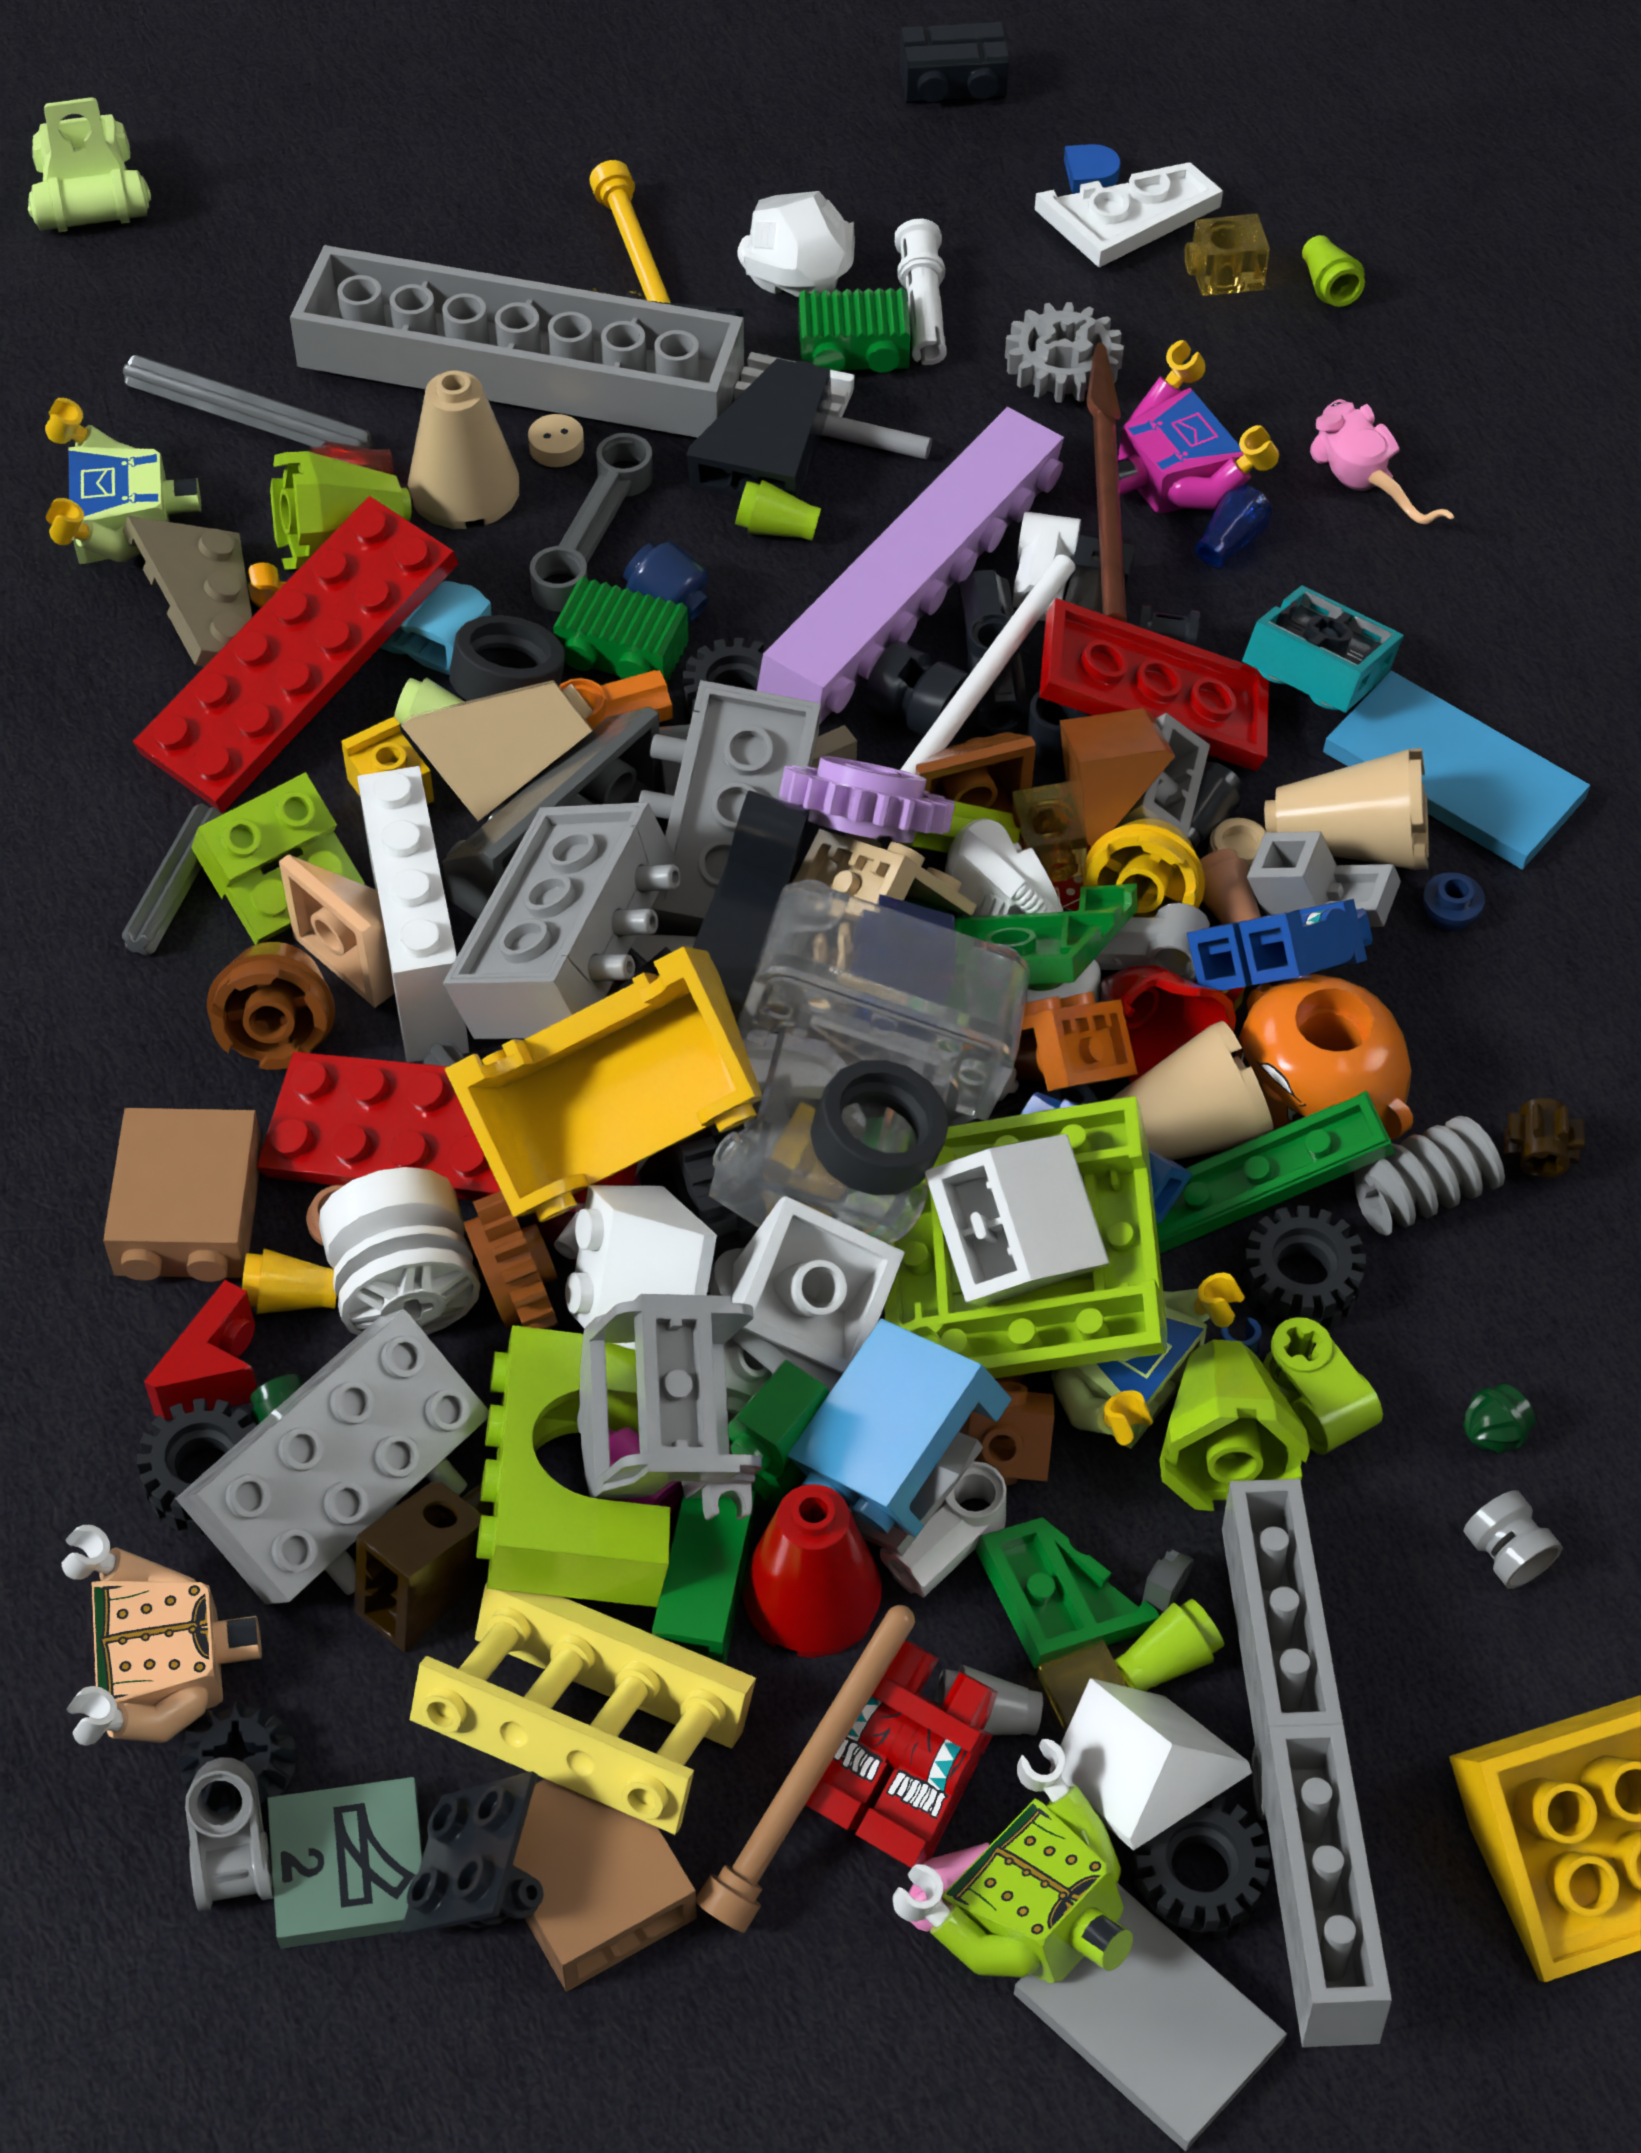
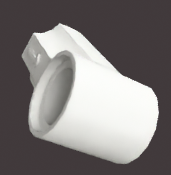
[1013,511,1081,621]
[880,1461,1006,1598]

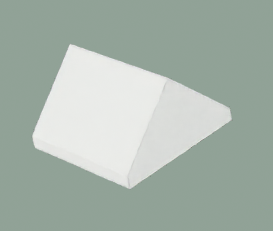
[732,1196,905,1374]
[1050,1678,1252,1850]

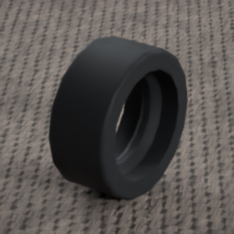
[450,615,565,701]
[810,1060,949,1196]

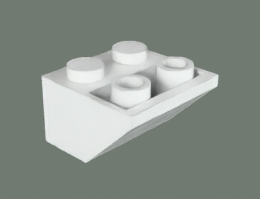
[925,1134,1110,1308]

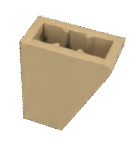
[401,680,594,821]

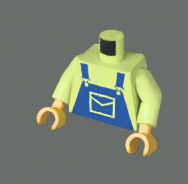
[45,398,201,564]
[1051,1272,1245,1449]

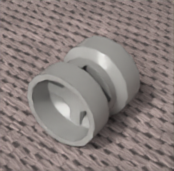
[1464,1490,1563,1589]

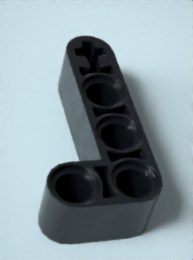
[693,790,811,1026]

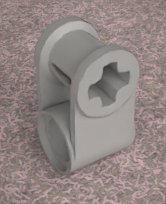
[185,1758,274,1911]

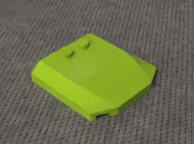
[878,1096,1168,1379]

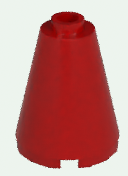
[742,1484,882,1658]

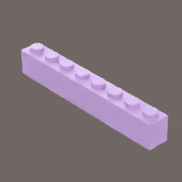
[757,407,1064,724]

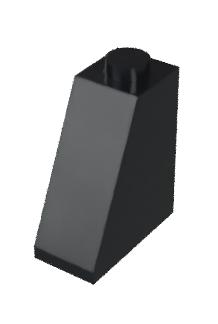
[687,359,832,500]

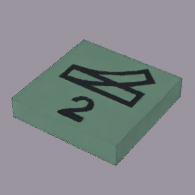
[267,1777,423,1949]

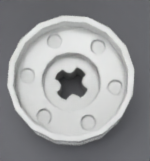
[319,1167,481,1335]

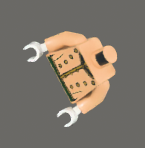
[62,1525,262,1746]

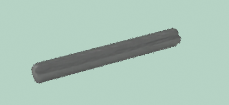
[122,355,372,462]

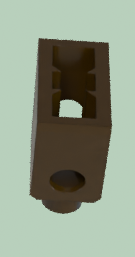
[354,1482,493,1653]

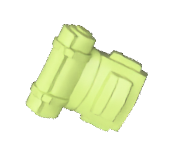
[28,98,151,232]

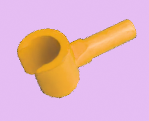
[248,562,286,608]

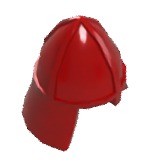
[1100,965,1236,1084]

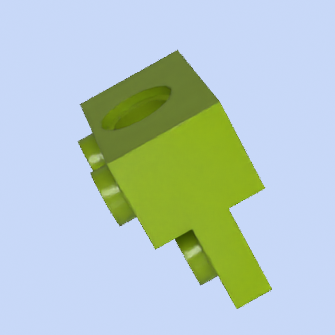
[191,772,365,945]

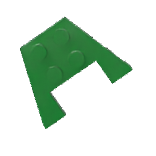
[896,884,1138,994]

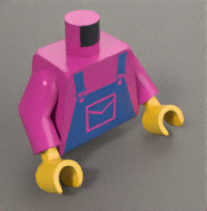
[1118,340,1279,514]

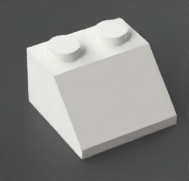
[565,1185,717,1350]

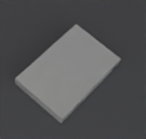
[1014,1883,1287,2152]

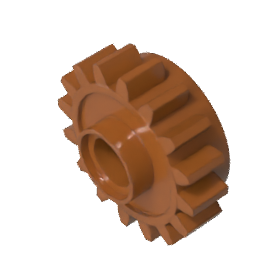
[463,1191,559,1330]

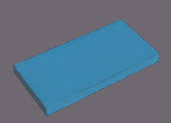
[1323,670,1590,870]

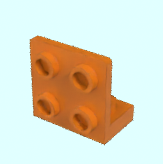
[949,992,1138,1091]

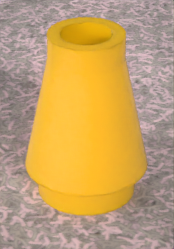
[242,1248,337,1314]

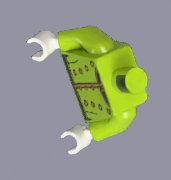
[893,1739,1133,1984]

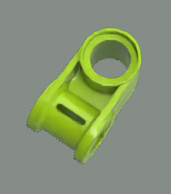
[1263,1317,1383,1455]

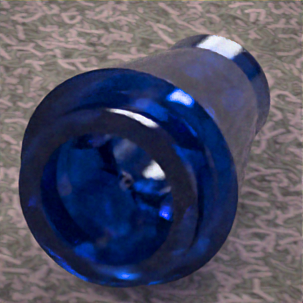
[1195,485,1272,568]

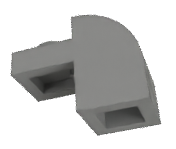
[1247,831,1401,927]

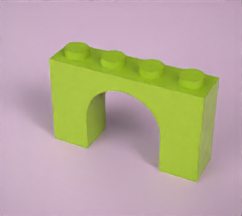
[476,1325,670,1607]

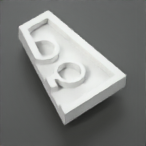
[1035,162,1223,268]

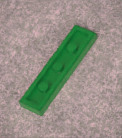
[1156,1091,1395,1254]

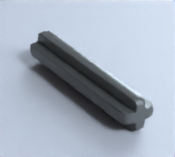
[122,803,222,956]

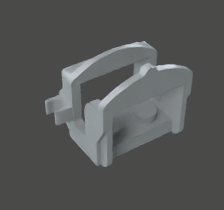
[577,1294,762,1520]

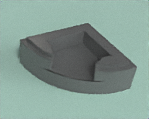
[1142,1549,1195,1616]

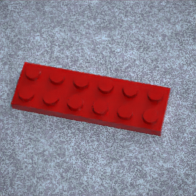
[133,496,459,813]
[256,1052,638,1212]

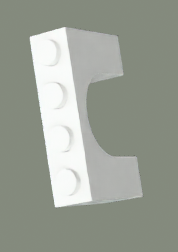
[357,766,469,1063]

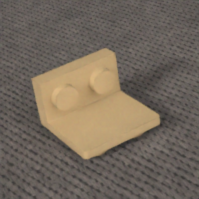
[787,829,977,935]

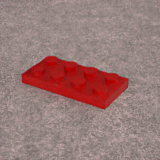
[1039,598,1269,772]

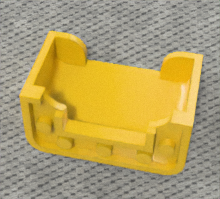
[445,946,763,1222]

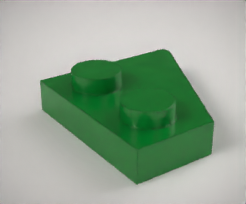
[975,1517,1159,1668]

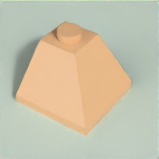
[279,854,395,1008]

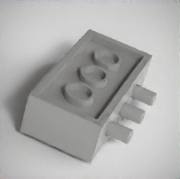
[638,680,821,940]
[442,802,681,1039]
[175,1309,489,1604]

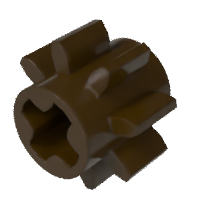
[1503,1098,1585,1178]

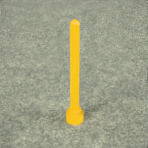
[589,160,671,303]

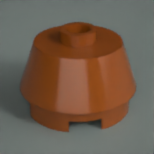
[207,942,335,1070]

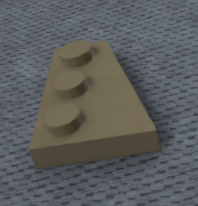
[122,516,252,667]

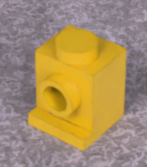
[341,717,434,805]

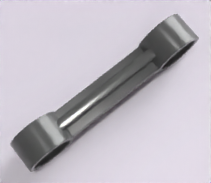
[530,433,653,612]

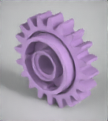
[779,756,955,843]

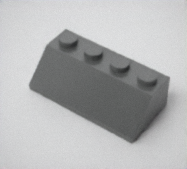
[442,707,662,920]

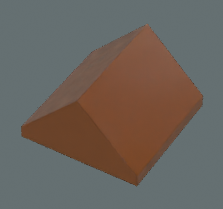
[1060,708,1175,847]

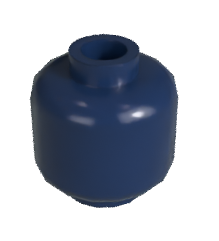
[623,541,710,624]

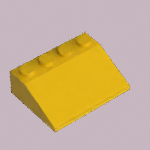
[1449,1695,1641,1982]

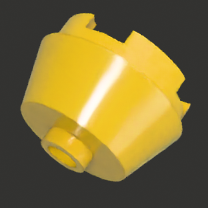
[1083,818,1205,918]

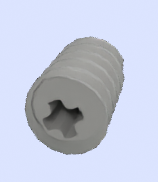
[1354,1116,1505,1236]

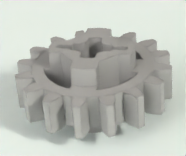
[1005,302,1124,403]

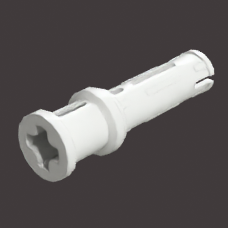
[895,219,947,365]

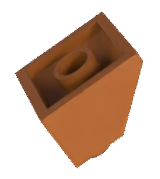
[914,732,1036,852]

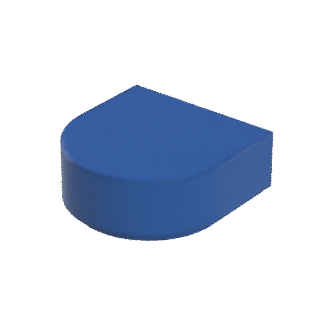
[1064,144,1120,194]

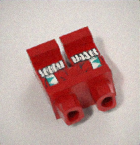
[805,1640,998,1868]

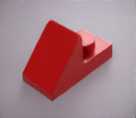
[144,1280,257,1421]

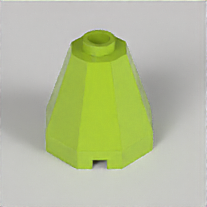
[270,451,411,570]
[1160,1340,1310,1511]

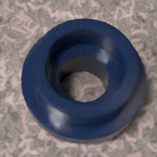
[1422,872,1485,931]

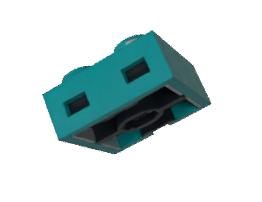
[1242,585,1404,713]

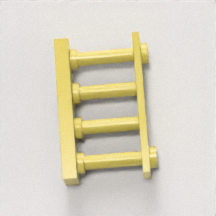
[409,1583,756,1835]

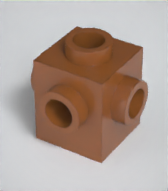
[959,1380,1054,1485]

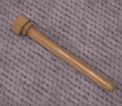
[696,1605,915,1933]

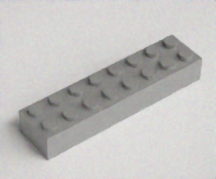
[290,245,744,438]

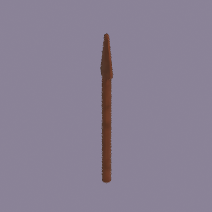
[1086,342,1127,622]

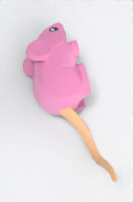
[1310,399,1455,525]

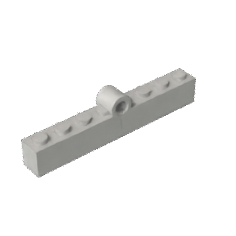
[1222,1479,1392,2047]

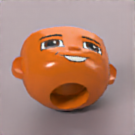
[1236,974,1413,1139]

